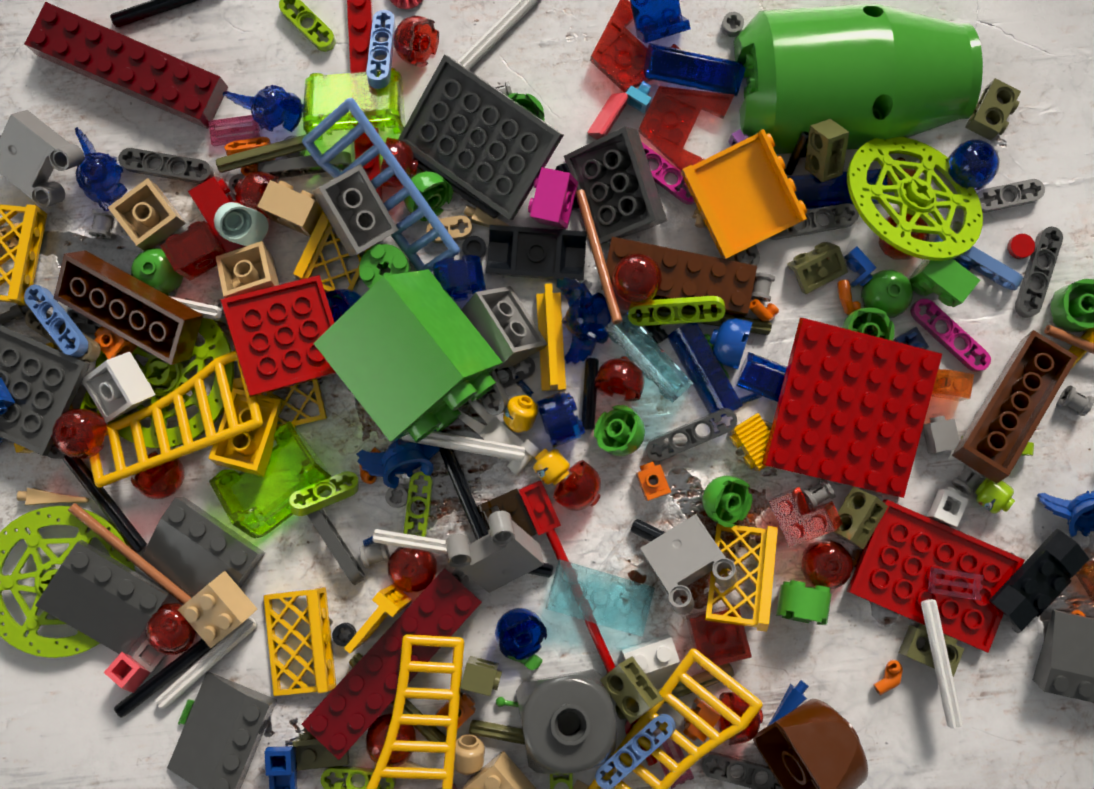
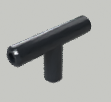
[784,131,809,175]

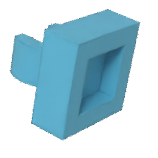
[626,81,651,114]

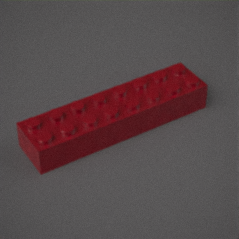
[24,2,228,129]
[301,568,482,760]

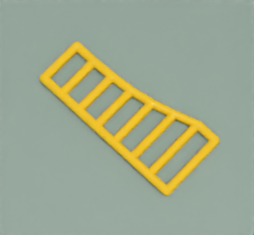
[85,351,263,488]
[366,634,464,789]
[587,648,763,789]

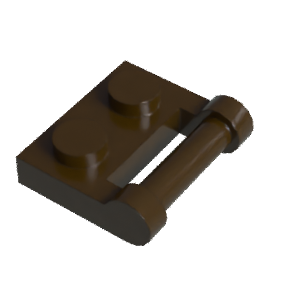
[477,488,537,536]

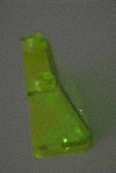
[303,68,405,140]
[209,421,332,538]

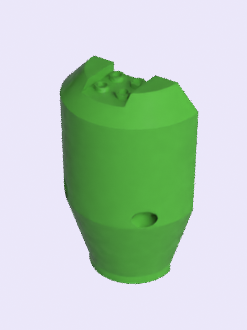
[733,3,983,154]

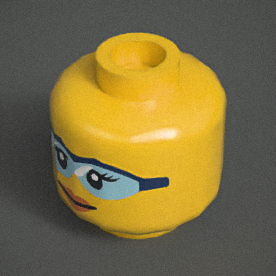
[503,395,539,433]
[533,448,570,486]

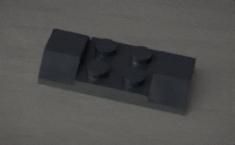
[486,225,587,280]
[989,529,1090,633]

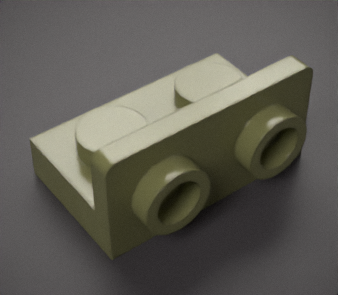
[787,242,848,294]
[292,732,350,771]

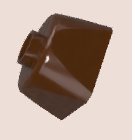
[752,699,868,789]

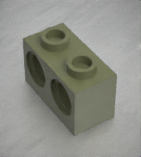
[965,78,1021,140]
[805,119,849,182]
[828,486,888,549]
[898,624,965,677]
[460,656,502,696]
[600,656,663,724]

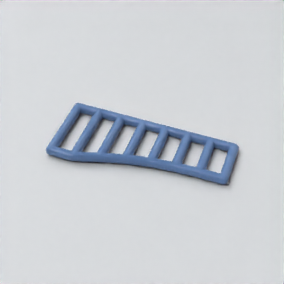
[302,98,460,272]

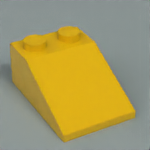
[208,388,281,477]

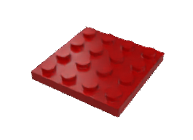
[220,275,337,397]

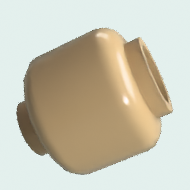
[454,734,485,775]

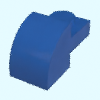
[264,746,297,789]

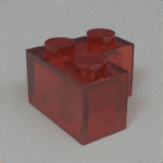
[769,487,843,548]

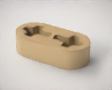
[426,215,473,243]

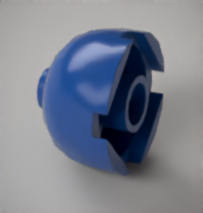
[710,318,753,370]

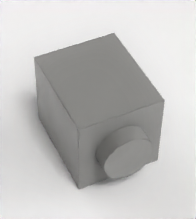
[923,415,960,453]

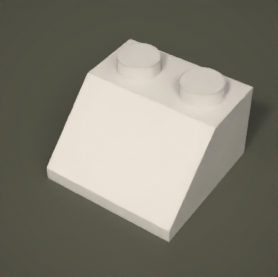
[82,352,156,423]
[622,634,680,690]

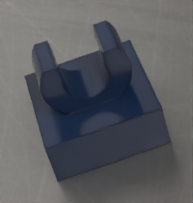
[893,327,929,349]

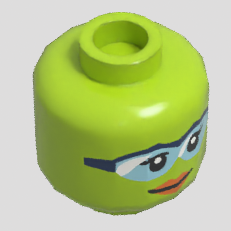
[974,478,1015,514]

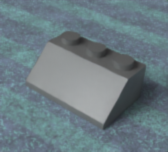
[312,164,398,256]
[461,286,548,369]

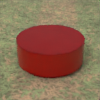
[1007,234,1035,259]

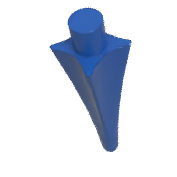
[767,680,809,726]

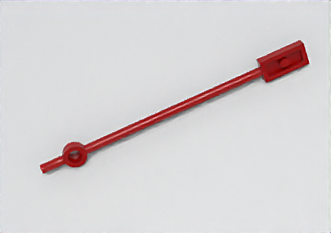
[519,480,658,766]

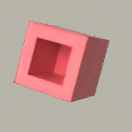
[104,652,150,693]

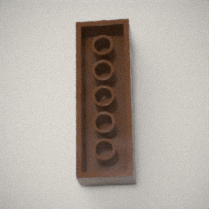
[601,237,757,317]
[53,250,203,365]
[952,330,1078,484]

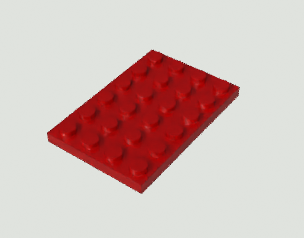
[847,499,1025,653]

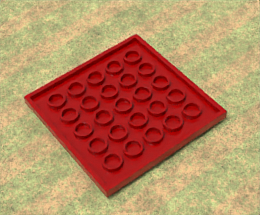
[762,318,942,498]

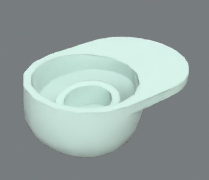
[214,202,268,246]

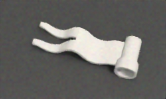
[458,399,542,476]

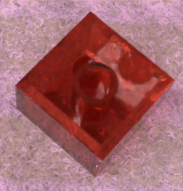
[160,221,227,281]
[686,604,752,670]

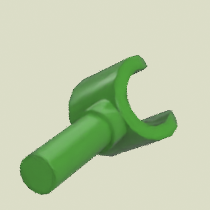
[506,652,543,670]

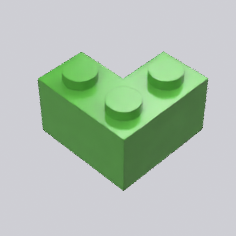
[909,259,980,307]

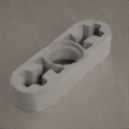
[977,179,1045,213]

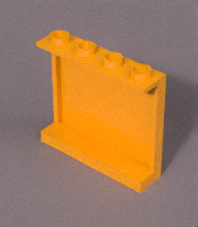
[680,129,807,259]

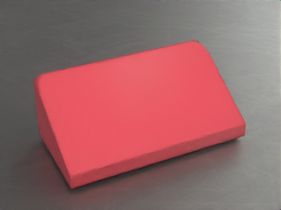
[588,93,628,140]

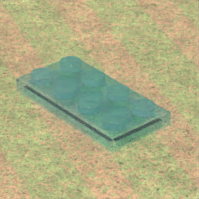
[604,312,693,403]
[545,560,655,637]

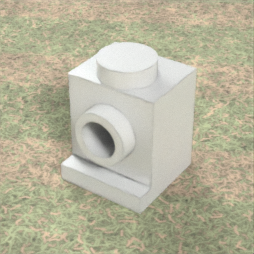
[926,487,969,527]

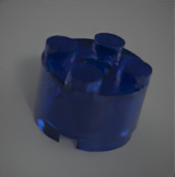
[433,255,486,301]
[536,391,585,448]

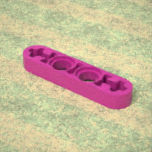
[642,143,695,205]
[910,298,991,372]

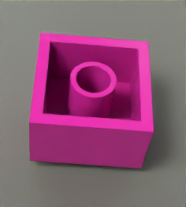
[528,167,578,229]

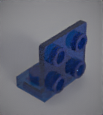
[630,0,691,43]

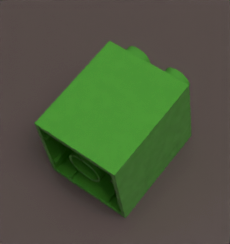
[313,269,503,443]

